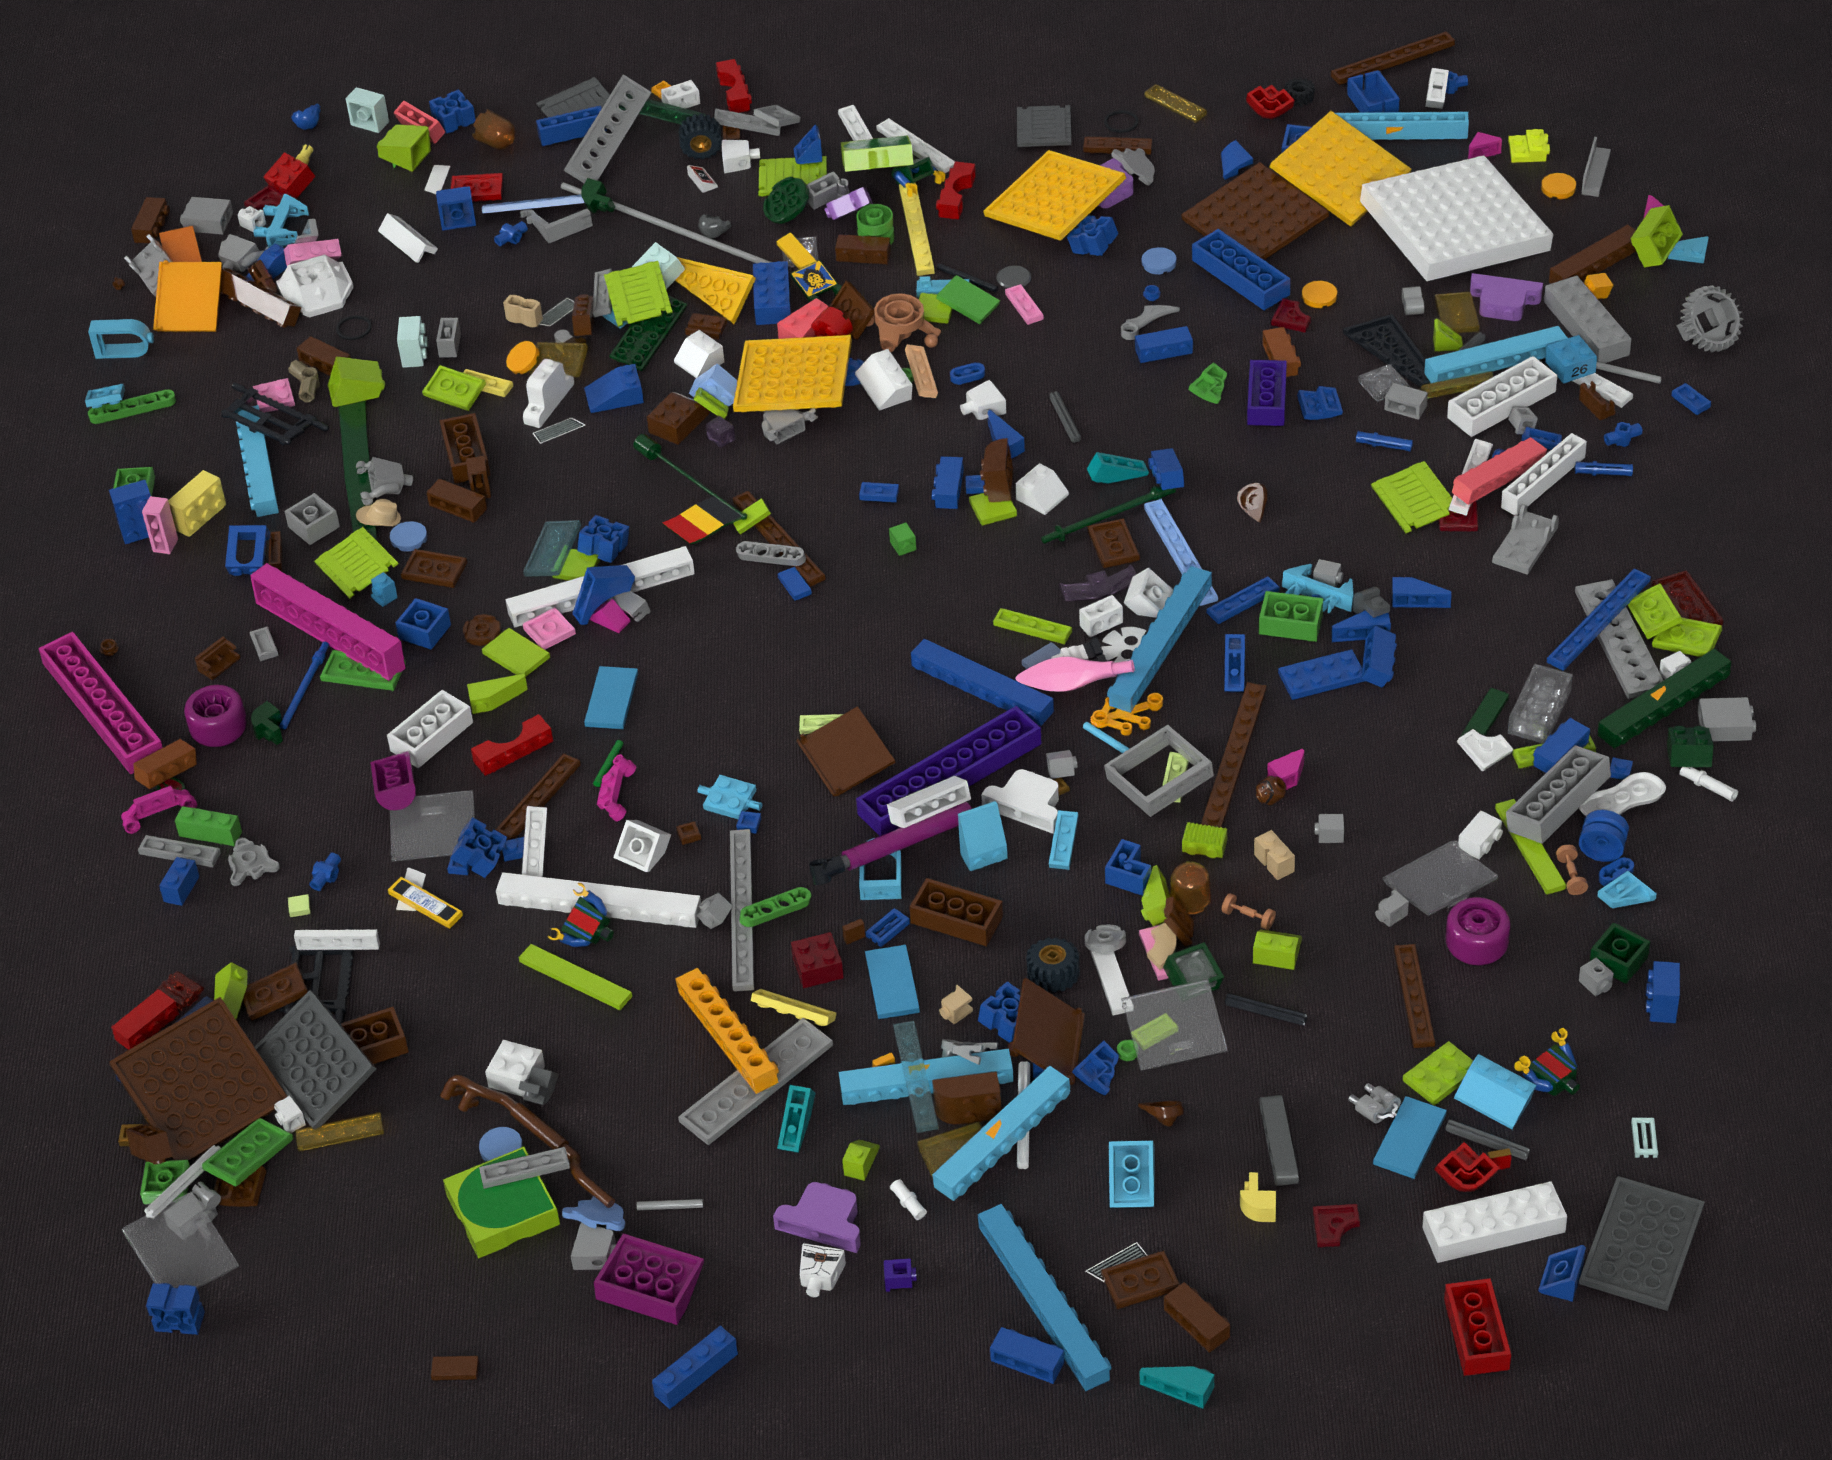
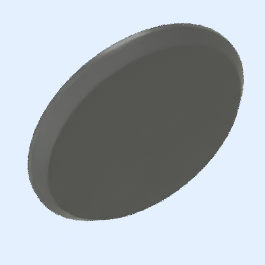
[996,265,1031,288]

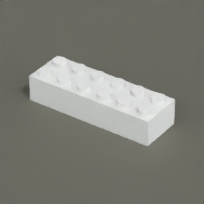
[1447,356,1557,437]
[1422,1182,1567,1263]

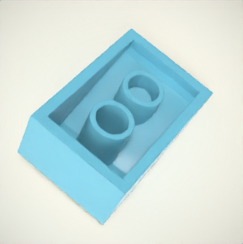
[958,801,1008,871]
[1109,1141,1155,1208]

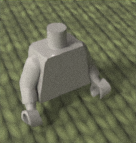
[218,234,269,272]
[761,408,818,444]
[356,457,413,506]

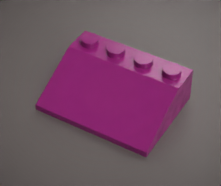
[594,1233,704,1325]

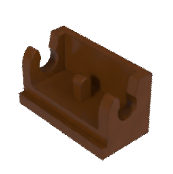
[1579,381,1616,420]
[195,636,241,680]

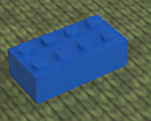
[753,261,791,325]

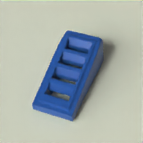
[1522,427,1562,450]

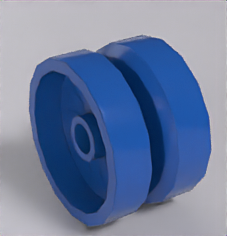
[1579,810,1629,862]

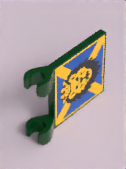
[790,260,842,302]

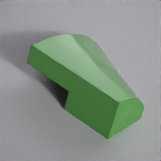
[1188,362,1227,404]

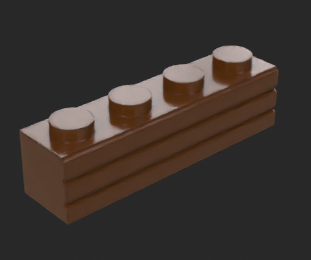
[268,531,282,572]

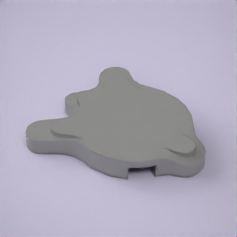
[1111,148,1155,185]
[228,838,280,886]

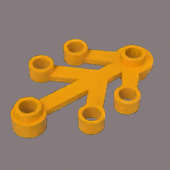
[1090,693,1163,735]

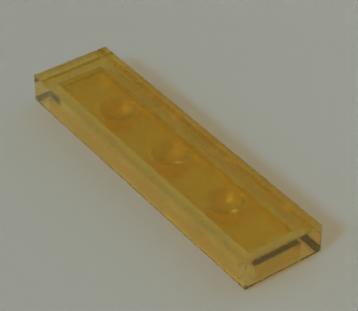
[1145,84,1207,123]
[1420,371,1494,398]
[295,1113,384,1151]

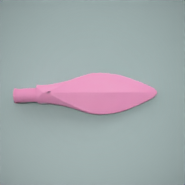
[1015,657,1135,692]

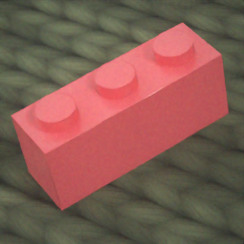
[393,101,445,144]

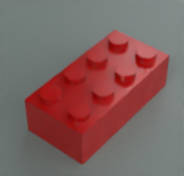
[1444,1278,1511,1376]

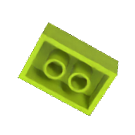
[1631,205,1683,268]

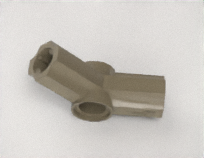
[288,360,320,403]

